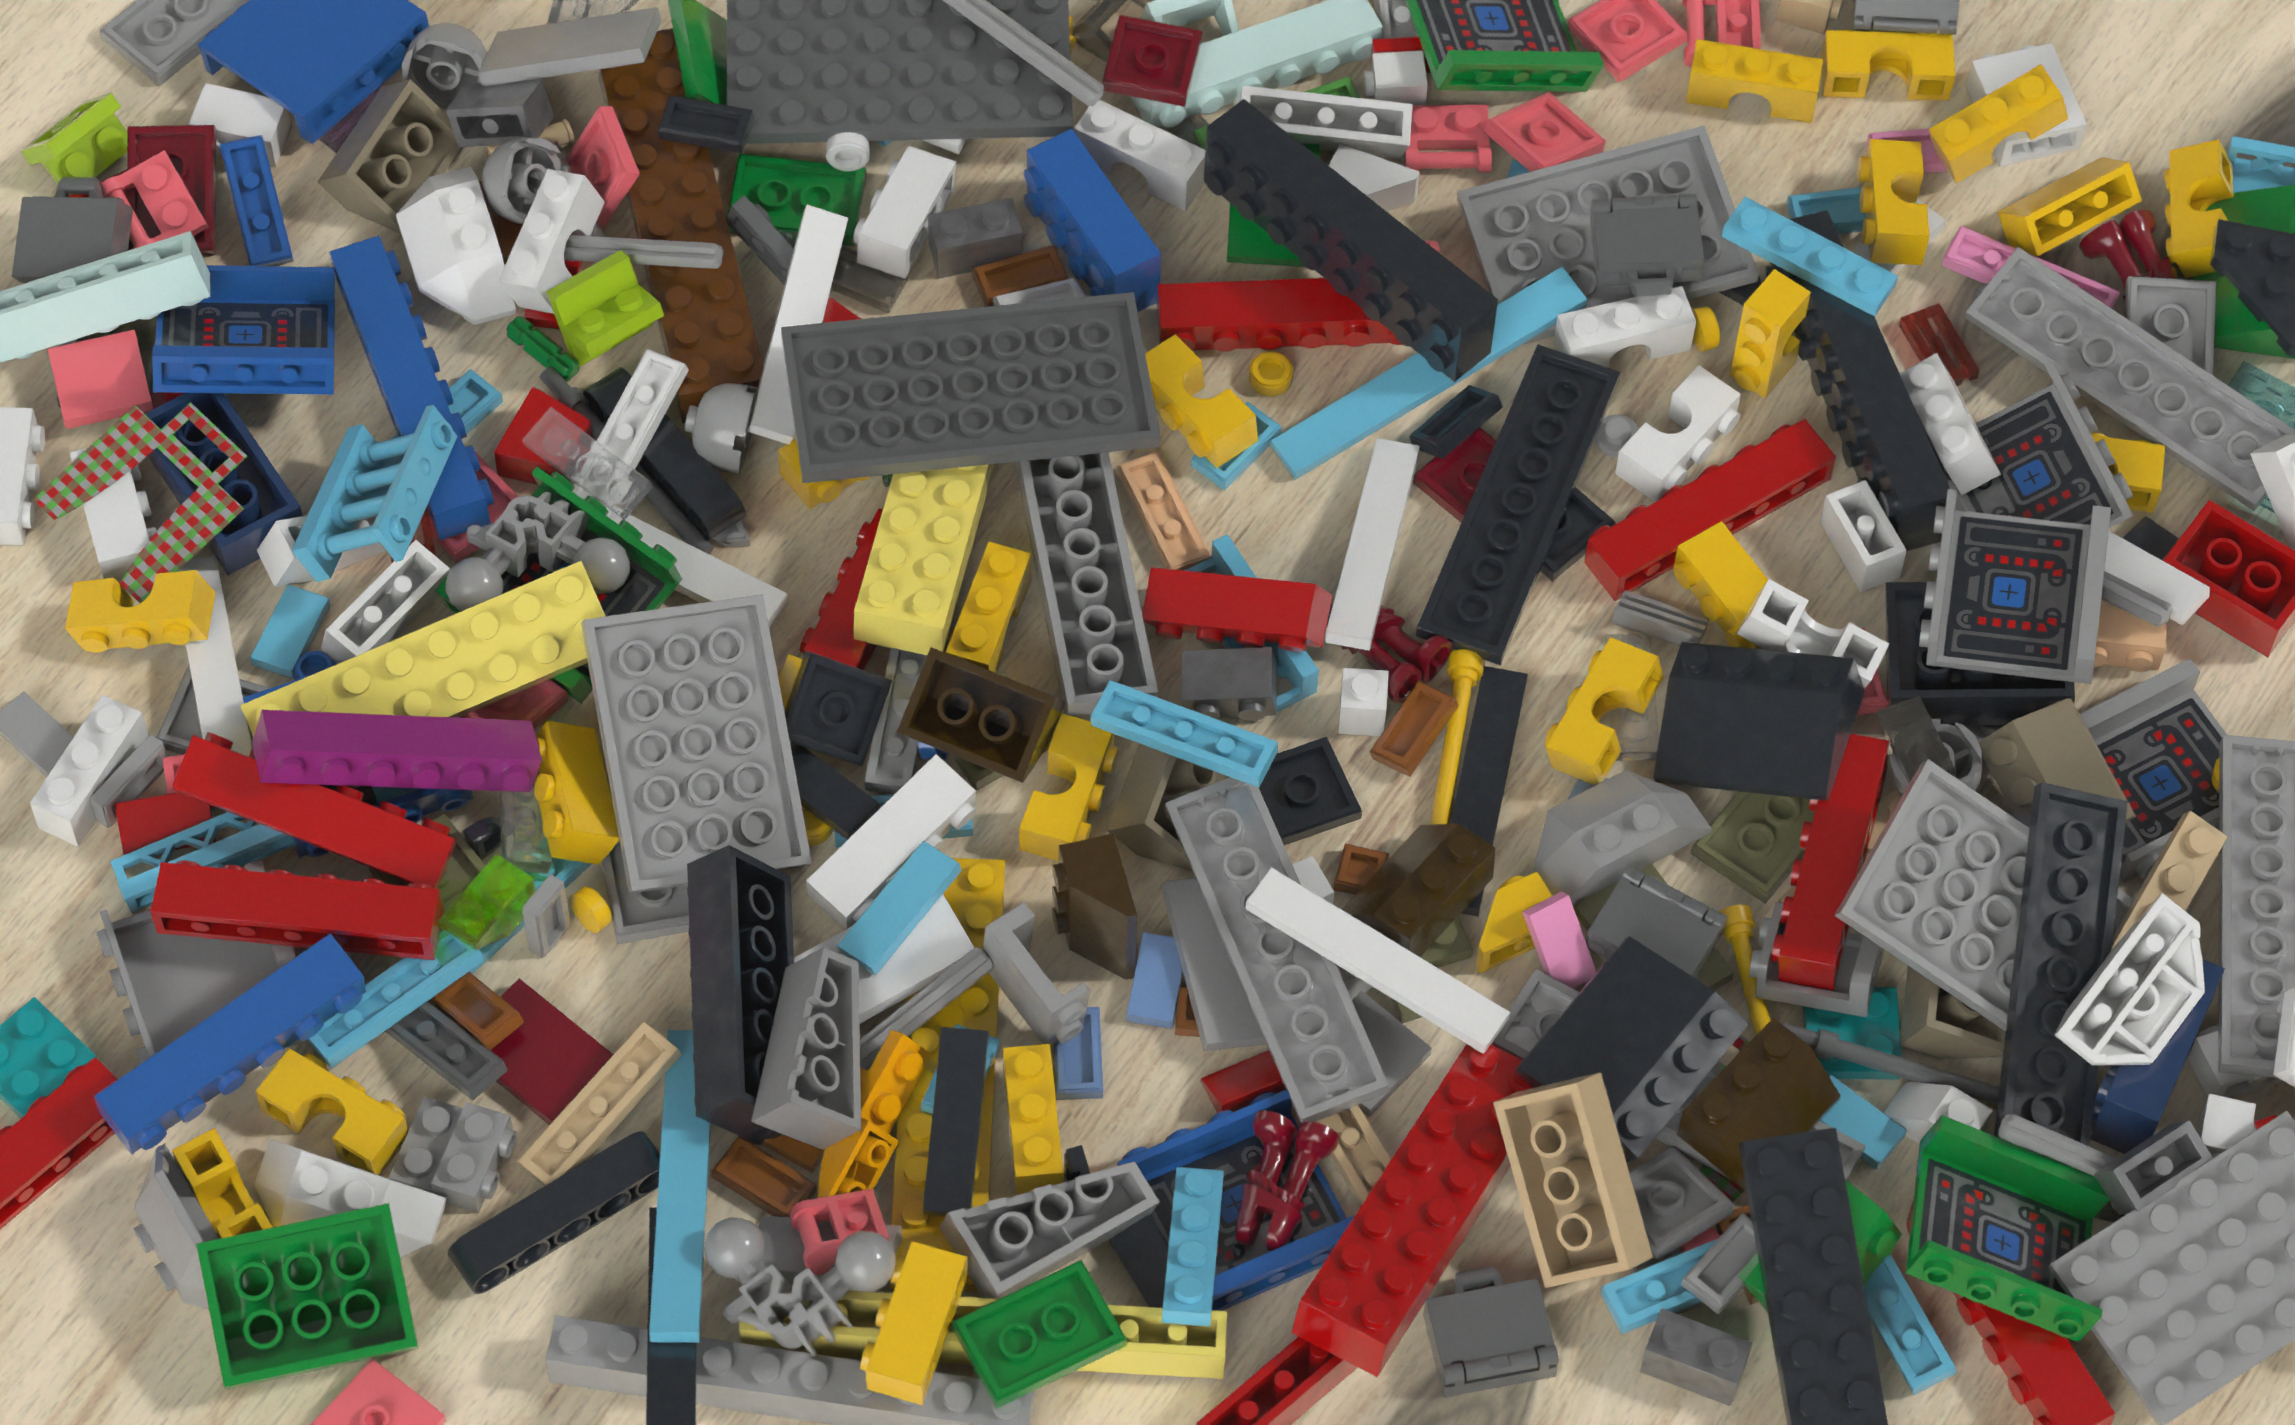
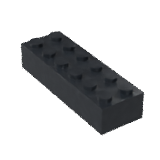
[687,845,794,1145]

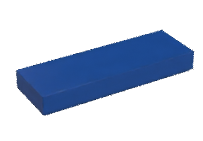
[219,135,293,266]

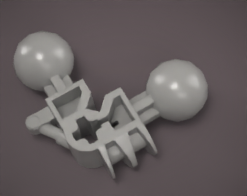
[445,492,630,611]
[704,1217,896,1357]

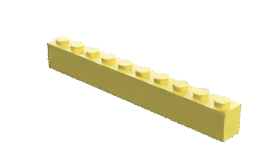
[739,1291,1227,1379]

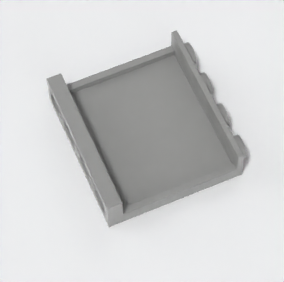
[96,859,306,1064]

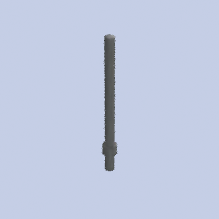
[540,367,713,555]
[1782,1022,1999,1105]

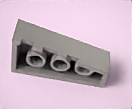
[751,947,861,1150]
[939,1162,1159,1299]

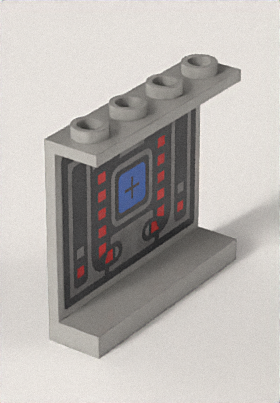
[1924,362,2133,528]
[1919,489,2111,684]
[2080,658,2227,883]

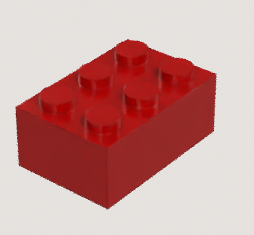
[2163,500,2295,658]

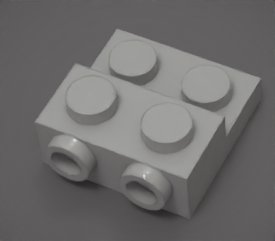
[388,1096,517,1213]

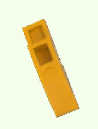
[818,1029,933,1198]

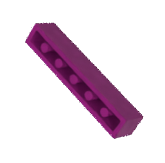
[252,710,542,792]

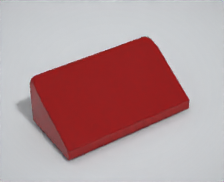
[115,792,216,855]
[1200,1050,1286,1114]

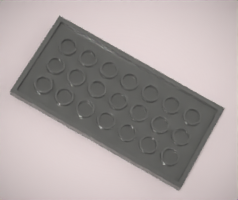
[727,0,1073,144]
[781,292,1161,483]

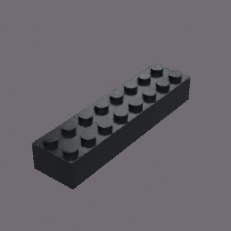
[1203,99,1498,382]
[1765,210,1951,551]

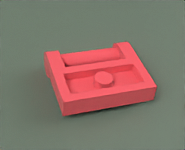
[1682,0,1761,68]
[1404,105,1492,173]
[100,150,209,249]
[789,1189,890,1275]

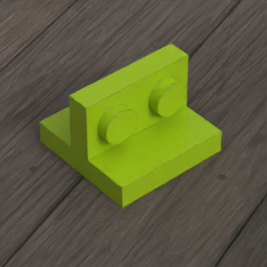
[20,93,127,196]
[546,250,664,367]

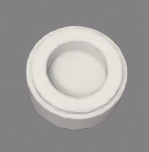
[826,132,870,171]

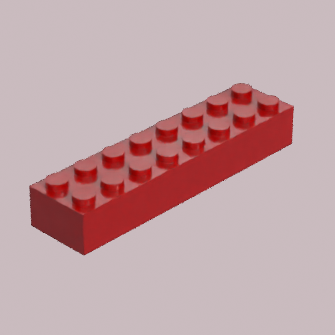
[1291,1044,1533,1377]

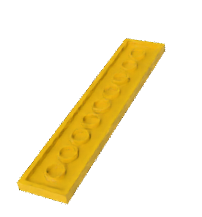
[888,858,1005,1292]

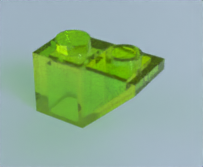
[438,853,536,950]

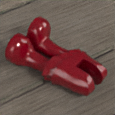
[2079,210,2177,300]
[1326,603,1453,703]
[1235,1110,1340,1251]

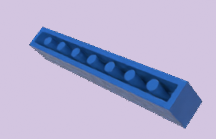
[329,236,494,541]

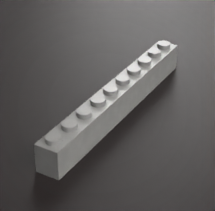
[546,1315,1035,1425]

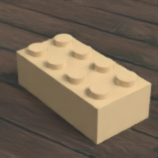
[1493,1072,1653,1288]

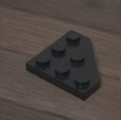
[2210,219,2295,356]

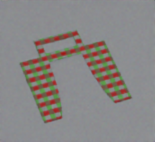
[33,402,248,603]

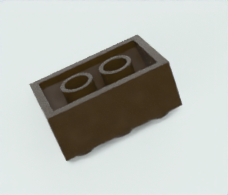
[897,647,1066,783]
[1341,823,1496,957]
[1052,833,1137,980]
[1677,1017,1841,1192]

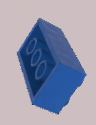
[1024,128,1161,313]

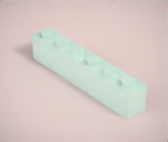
[1130,0,1383,128]
[0,231,210,363]

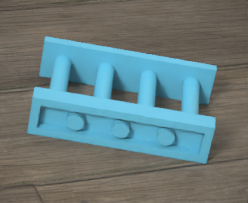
[292,404,458,582]

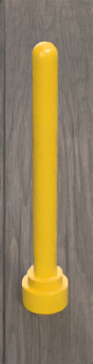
[1430,649,1485,825]
[1719,904,1770,1036]

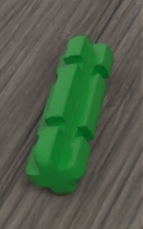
[506,316,580,382]

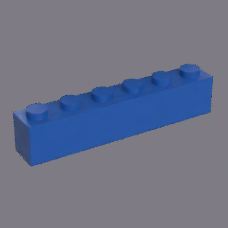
[94,933,366,1155]

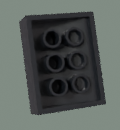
[1885,582,2075,726]
[1653,642,1865,801]
[1515,936,1749,1163]

